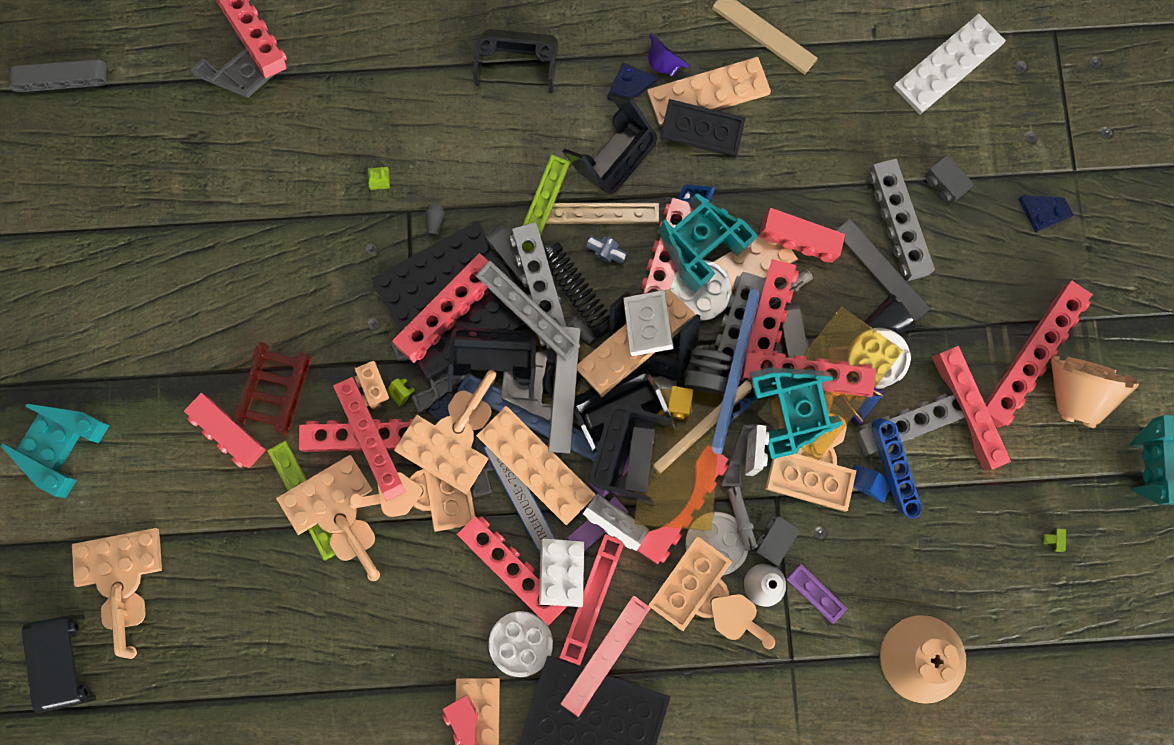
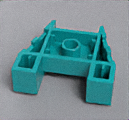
[658,193,758,294]
[750,367,843,459]
[1,404,110,499]
[1130,415,1174,505]

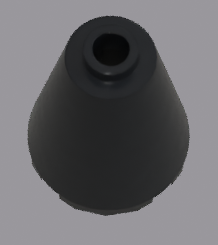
[855,294,916,337]

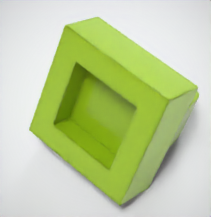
[368,167,390,190]
[387,378,415,407]
[1043,529,1066,552]

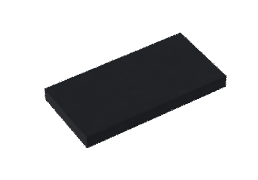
[660,99,746,157]

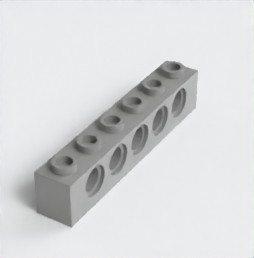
[868,159,935,282]
[509,222,566,349]
[714,271,766,396]
[855,394,965,457]

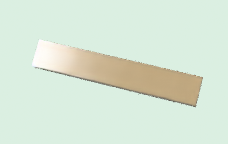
[712,0,818,75]
[546,203,659,224]
[653,380,752,474]

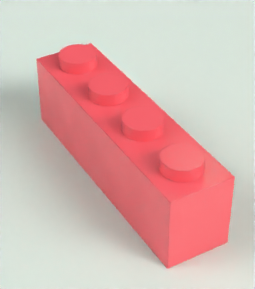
[758,208,845,263]
[184,393,267,468]

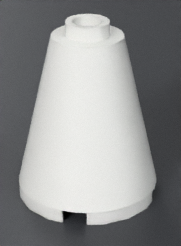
[744,564,786,607]

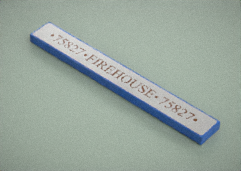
[483,446,556,553]

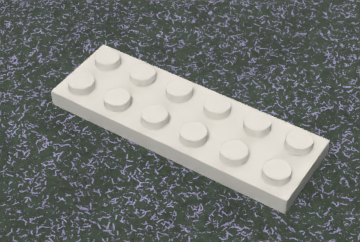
[893,14,1006,115]

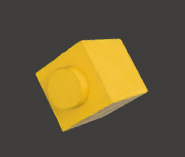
[668,386,694,420]

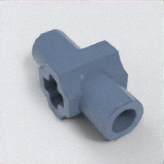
[586,235,628,265]

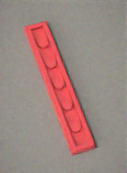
[560,595,651,717]

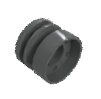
[684,349,733,394]

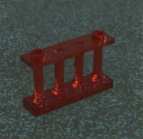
[234,342,312,436]

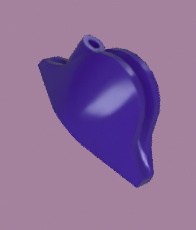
[648,33,691,77]

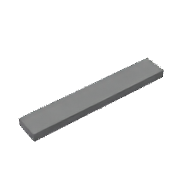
[475,261,580,361]
[548,326,580,454]

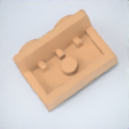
[355,361,389,410]

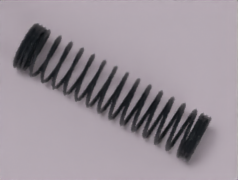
[544,242,610,338]

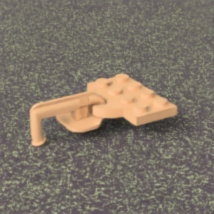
[394,370,496,495]
[765,391,856,512]
[276,455,380,581]
[349,469,475,532]
[72,528,162,659]
[648,536,775,649]

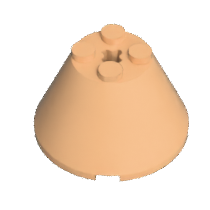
[1051,356,1139,428]
[880,615,966,703]

